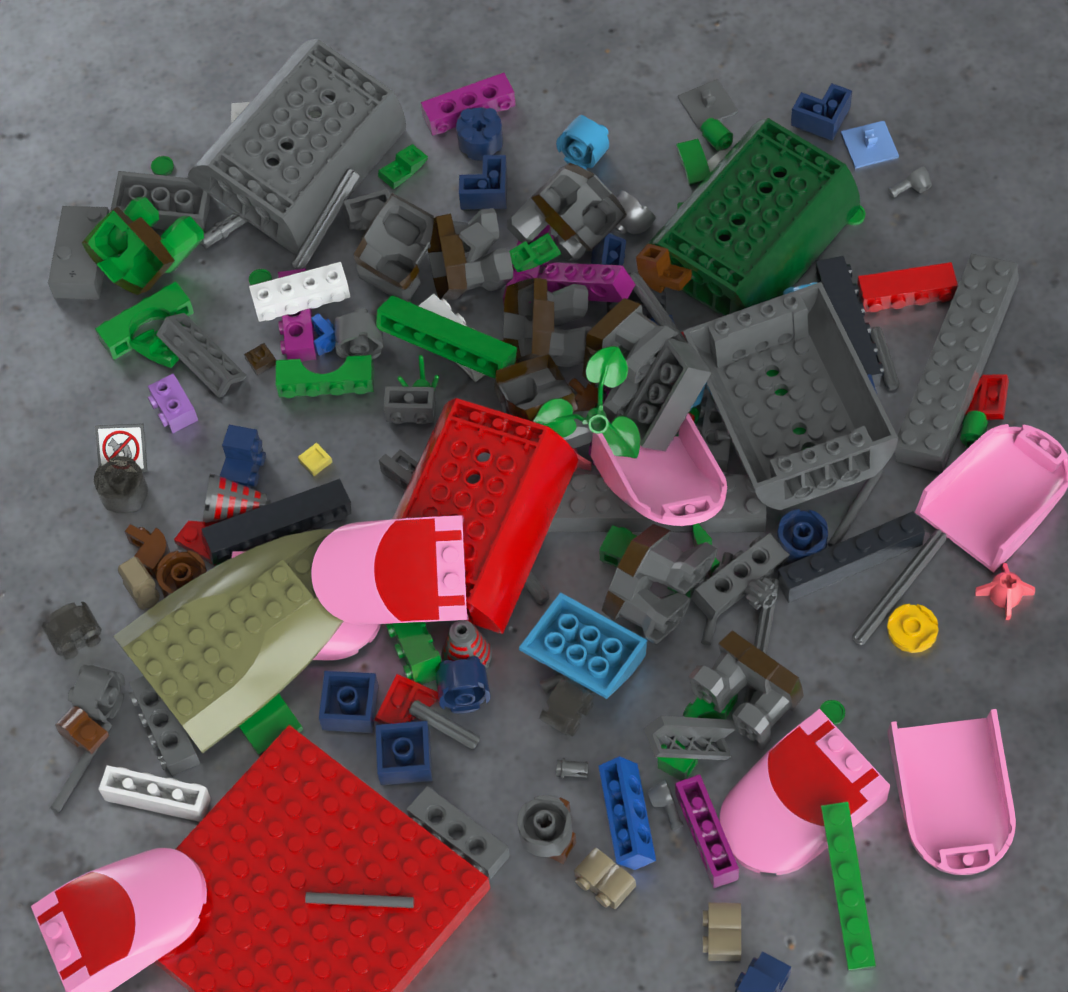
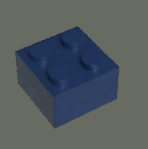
[319,671,379,733]
[375,721,433,785]

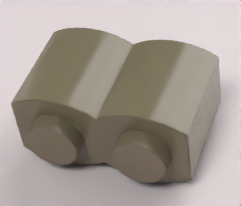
[118,556,160,610]
[574,847,636,909]
[703,902,741,961]

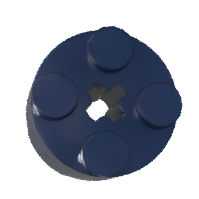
[456,108,503,161]
[777,509,828,564]
[435,657,491,714]

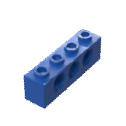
[599,756,656,870]

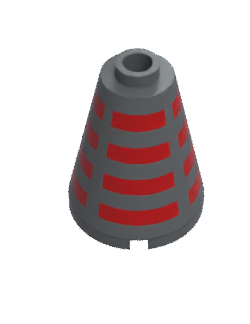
[203,473,271,523]
[441,620,492,670]

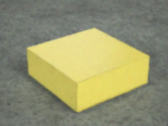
[298,442,333,476]

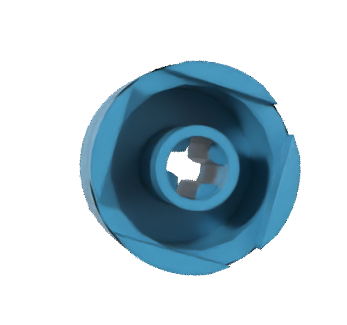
[556,115,609,169]

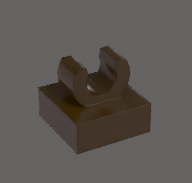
[244,343,276,375]

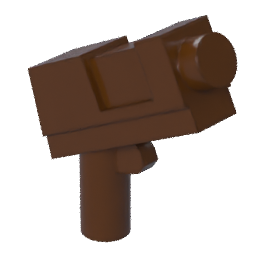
[569,378,598,412]

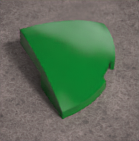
[129,325,186,368]

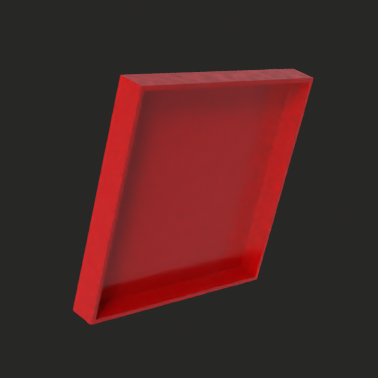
[154,725,491,992]

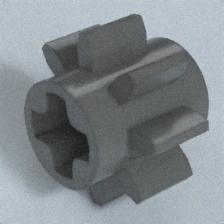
[746,577,777,610]

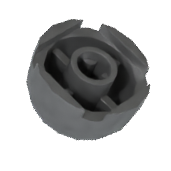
[615,190,656,234]

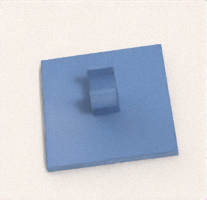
[841,121,899,169]

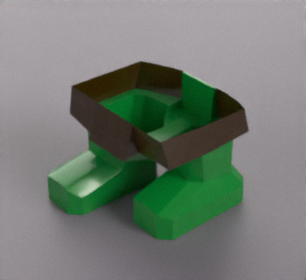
[82,197,204,295]

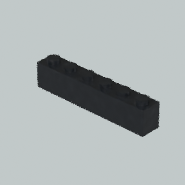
[815,256,884,387]
[201,479,351,565]
[777,511,925,603]

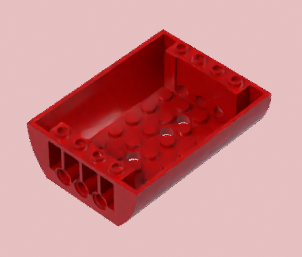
[392,398,579,634]

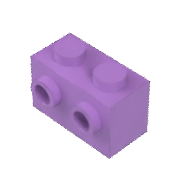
[147,373,198,433]

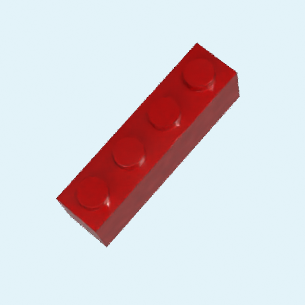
[857,262,958,312]

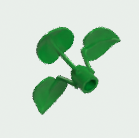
[532,346,640,458]

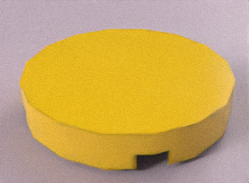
[887,604,938,653]

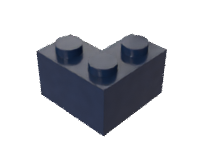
[791,83,852,141]
[459,155,507,210]
[220,424,266,489]
[735,951,791,992]

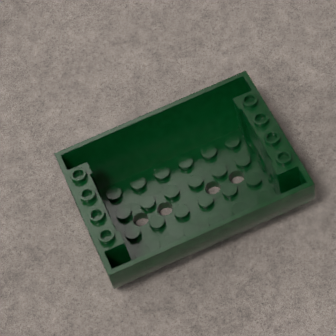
[641,118,860,316]

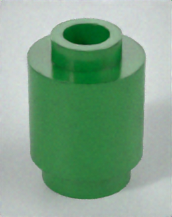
[700,118,733,151]
[960,411,988,448]

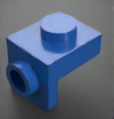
[311,313,335,356]

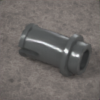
[556,758,588,778]

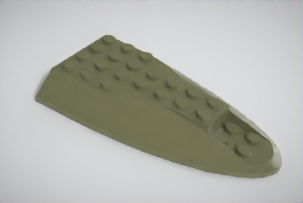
[113,529,344,753]

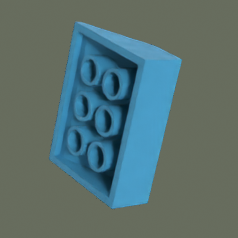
[519,592,647,699]

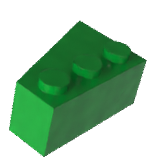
[385,622,441,685]

